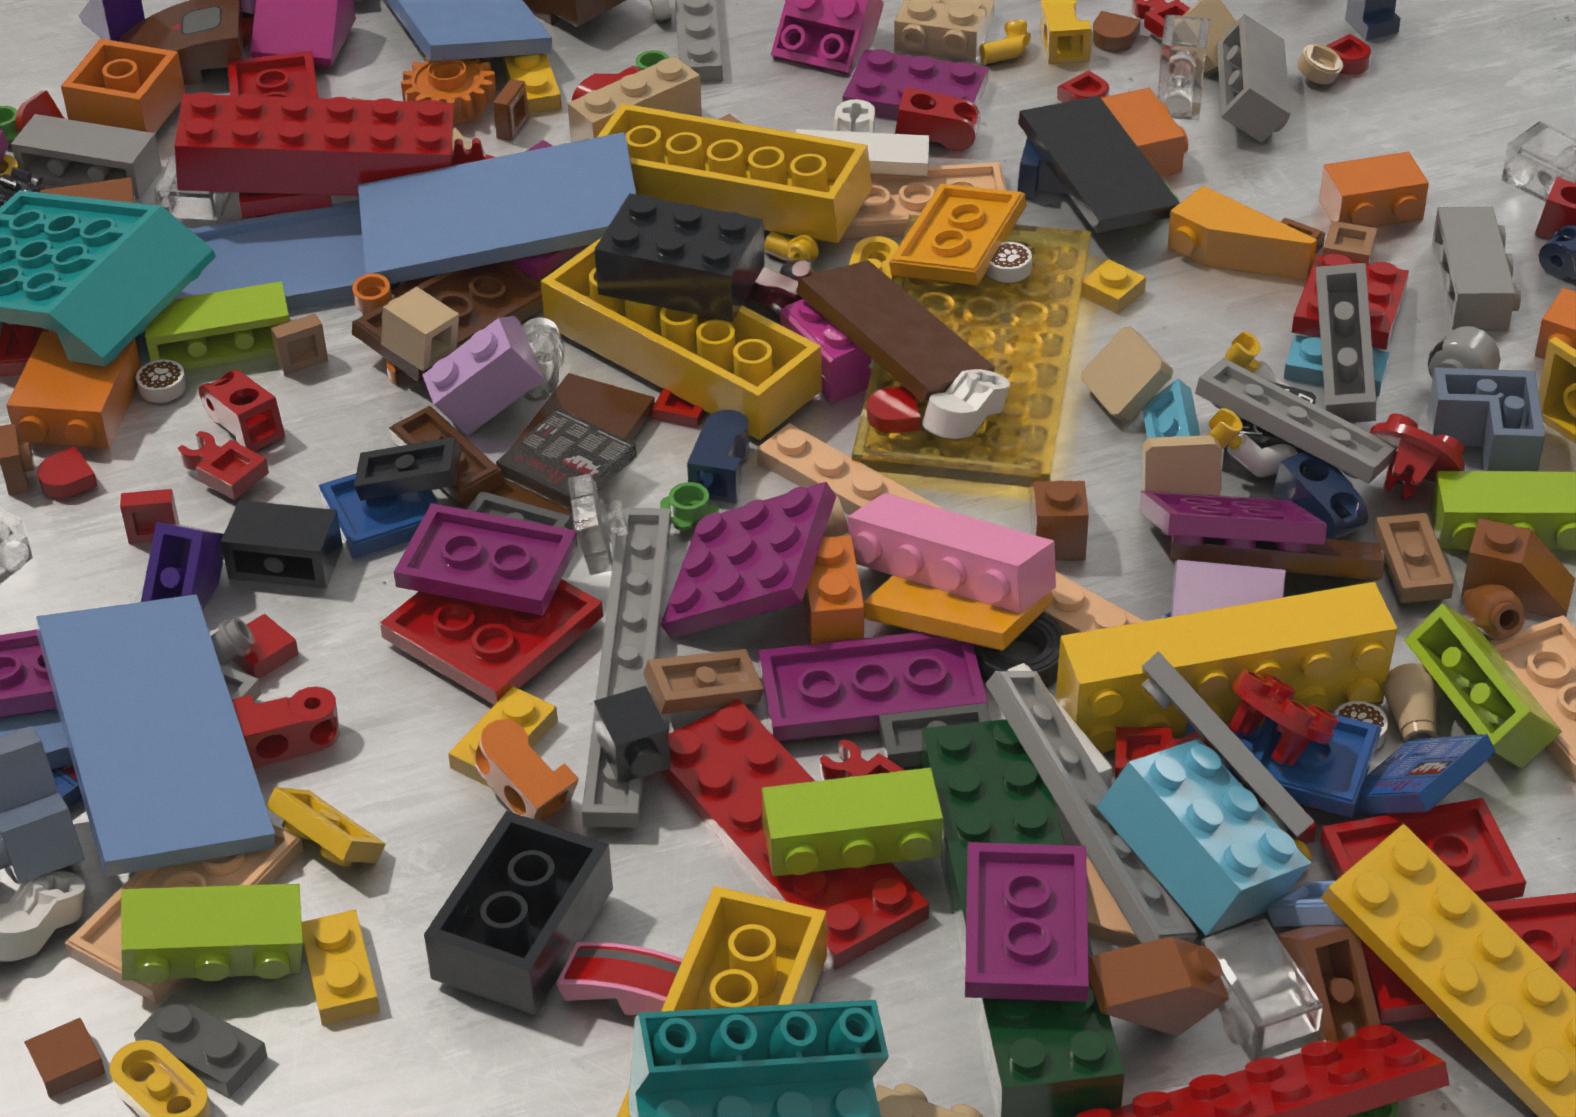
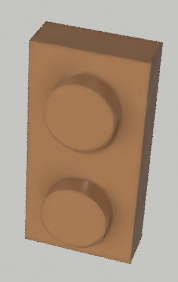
[1374,513,1454,603]
[643,649,764,715]

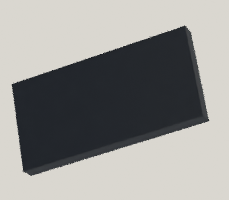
[1018,96,1180,233]

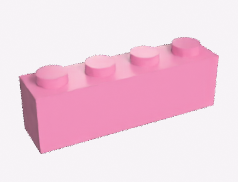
[847,493,1056,614]

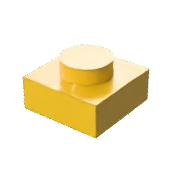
[1080,259,1146,314]

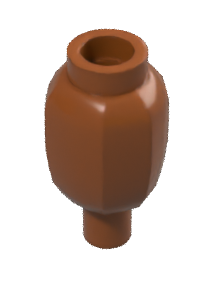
[1462,584,1525,640]

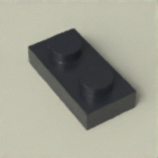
[354,437,462,501]

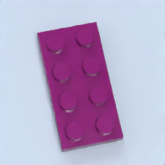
[758,632,988,741]

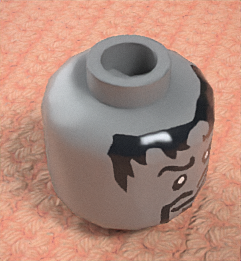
[1427,326,1501,380]

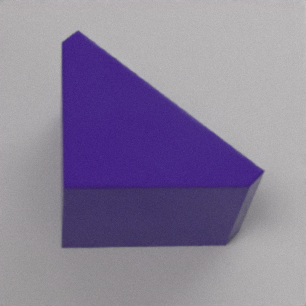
[78,0,145,42]

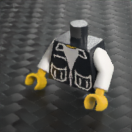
[1209,331,1316,478]

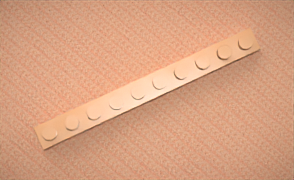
[757,423,1144,635]

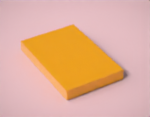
[889,184,1027,286]
[863,575,1053,651]

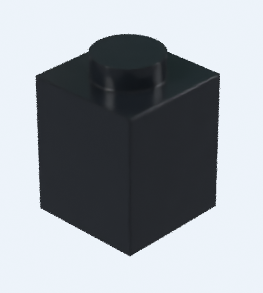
[594,686,671,784]

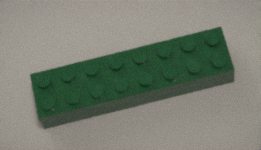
[921,719,1124,1117]

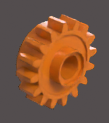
[401,56,496,125]

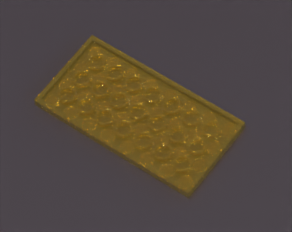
[852,215,1091,488]

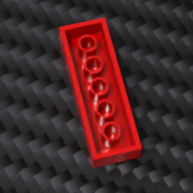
[174,92,453,196]

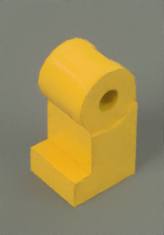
[1040,0,1092,64]

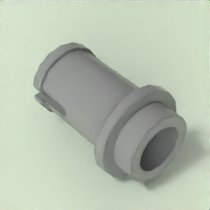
[211,618,255,666]

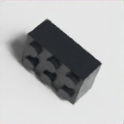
[594,193,765,322]
[424,811,613,1015]

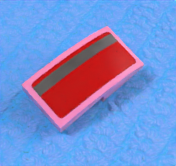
[556,942,683,1015]

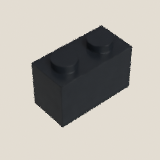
[221,500,343,589]

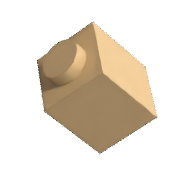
[381,287,459,372]

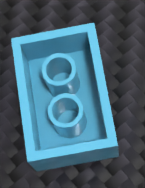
[1096,738,1311,936]

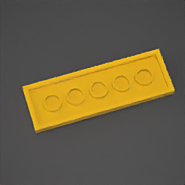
[1321,824,1576,1117]

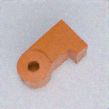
[474,719,579,822]

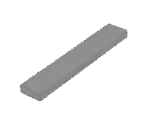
[986,671,1198,944]

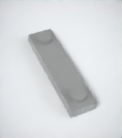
[1195,358,1397,484]
[1141,651,1315,839]

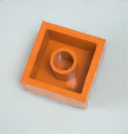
[61,39,186,134]

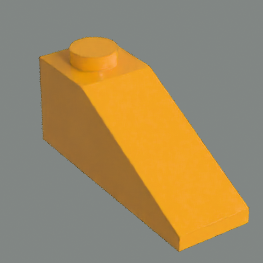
[1167,186,1317,280]

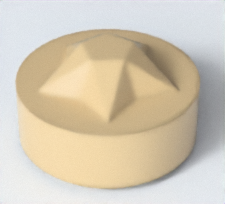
[1297,44,1343,85]

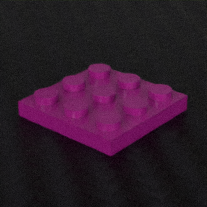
[660,482,836,639]
[1139,491,1327,552]

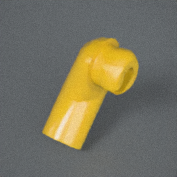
[979,19,1031,65]
[764,231,819,263]

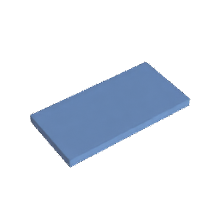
[386,0,552,61]
[358,132,637,284]
[135,200,400,338]
[36,594,275,877]

